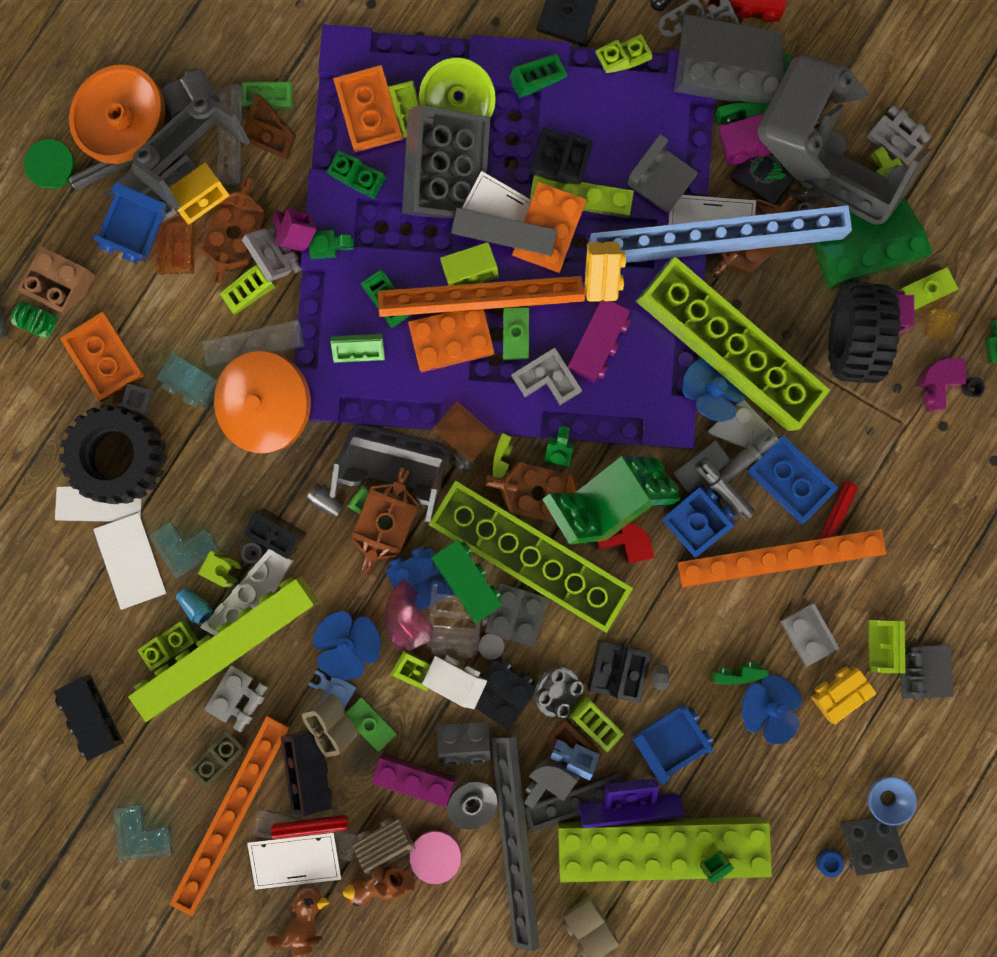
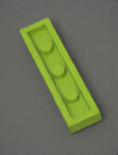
[530,175,634,218]

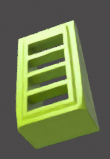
[220,265,275,315]
[569,696,624,752]

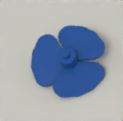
[682,359,746,422]
[313,611,381,680]
[742,674,803,745]

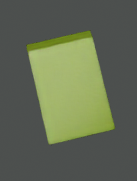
[390,649,431,691]

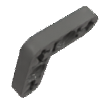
[658,0,740,37]

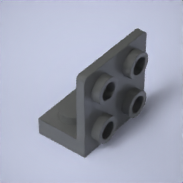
[627,134,698,213]

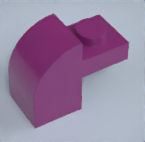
[273,208,316,251]
[916,358,966,412]

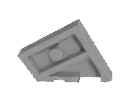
[706,400,778,449]

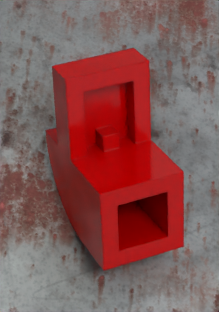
[596,523,655,564]

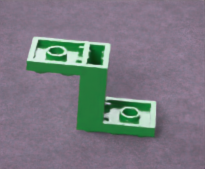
[542,456,682,544]

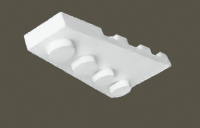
[200,549,294,636]

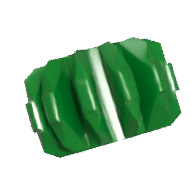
[10,301,58,338]

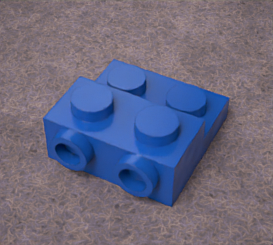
[661,484,736,558]
[385,546,454,616]

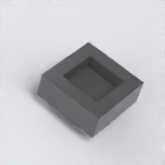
[121,383,155,416]

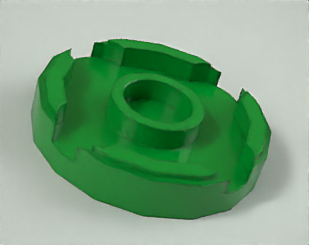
[24,139,76,190]

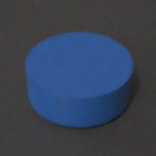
[816,849,844,877]

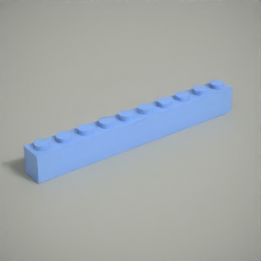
[589,205,852,263]

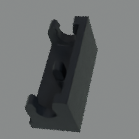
[243,508,306,559]

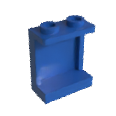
[93,182,169,264]
[631,704,714,785]

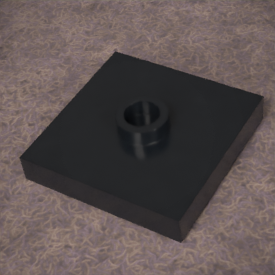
[536,0,598,46]

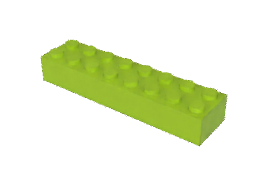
[636,257,830,431]
[428,481,633,633]
[557,817,772,882]

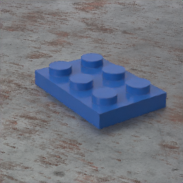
[746,435,838,525]

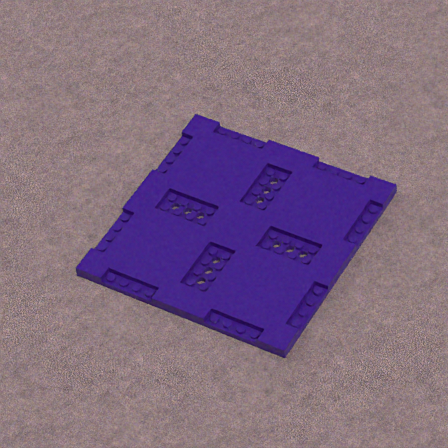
[294,24,716,450]

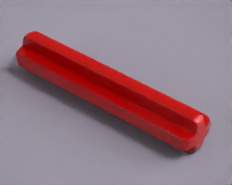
[818,481,858,539]
[271,815,349,839]

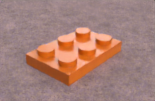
[333,65,403,153]
[512,182,586,273]
[408,309,495,373]
[60,311,145,402]

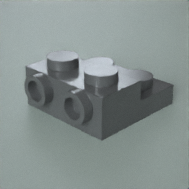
[482,583,549,647]

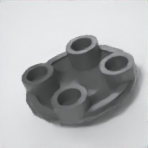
[535,667,584,719]

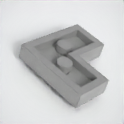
[511,348,582,405]

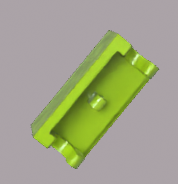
[440,242,499,286]
[198,550,242,587]
[868,620,905,674]

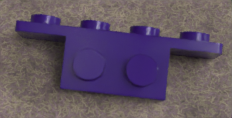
[578,779,685,828]

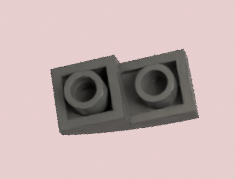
[673,440,731,493]

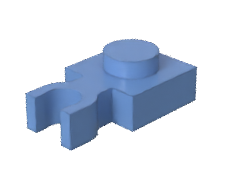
[308,669,357,709]
[550,740,600,780]

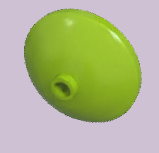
[419,57,496,118]

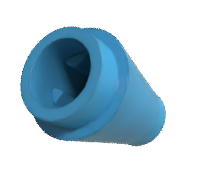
[176,588,214,625]

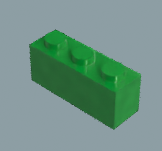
[430,539,502,623]

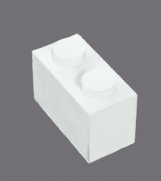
[422,655,487,709]

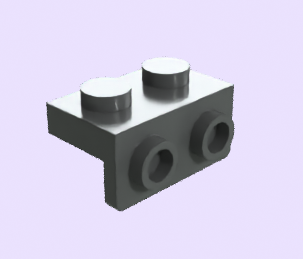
[437,722,491,767]

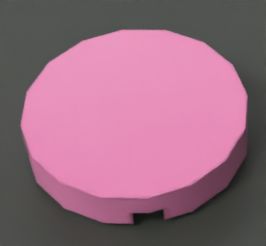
[410,830,461,884]

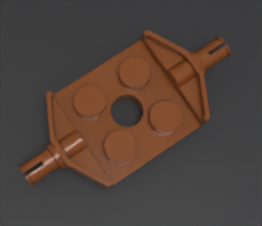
[199,177,265,285]
[709,196,797,278]
[485,462,577,524]
[350,467,419,575]

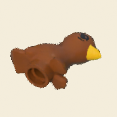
[343,865,415,907]
[266,887,330,956]

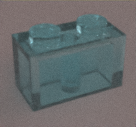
[156,353,218,408]

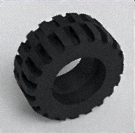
[828,282,901,383]
[59,405,167,505]

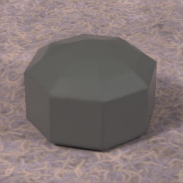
[651,665,669,690]

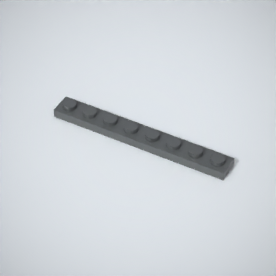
[491,736,540,951]

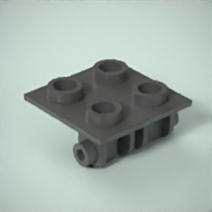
[900,645,954,700]
[841,817,909,876]

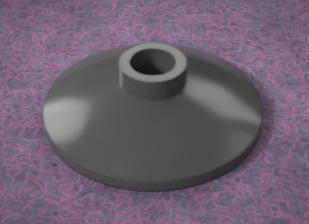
[447,781,498,830]

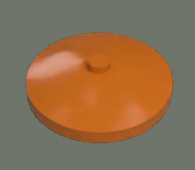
[69,65,165,164]
[214,351,311,453]

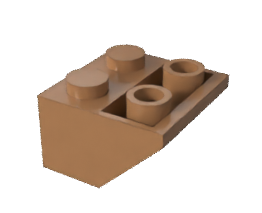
[17,246,96,314]

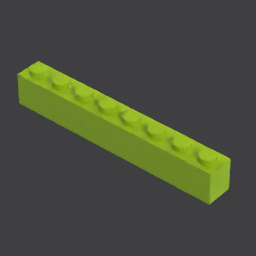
[128,576,319,722]

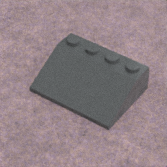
[674,15,784,105]
[402,105,490,219]

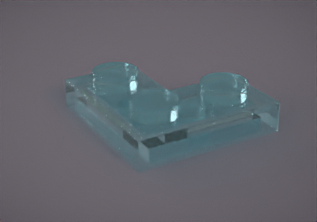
[148,522,221,579]
[114,804,174,862]

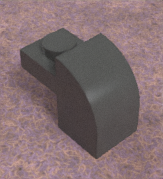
[524,758,580,809]

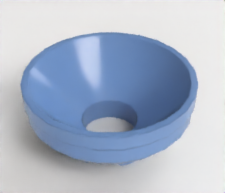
[867,776,917,826]

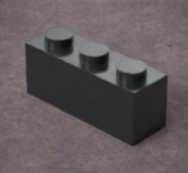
[54,675,124,762]
[281,730,332,816]

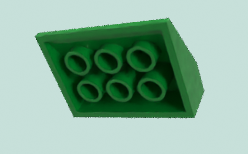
[812,197,933,290]

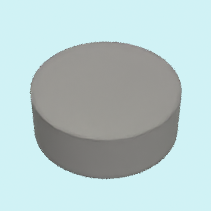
[479,633,504,659]

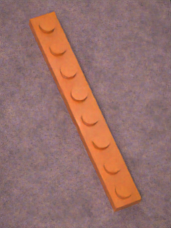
[377,276,585,317]
[677,529,886,587]
[169,715,291,916]

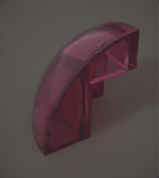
[385,578,434,651]

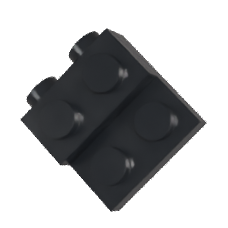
[475,658,536,731]

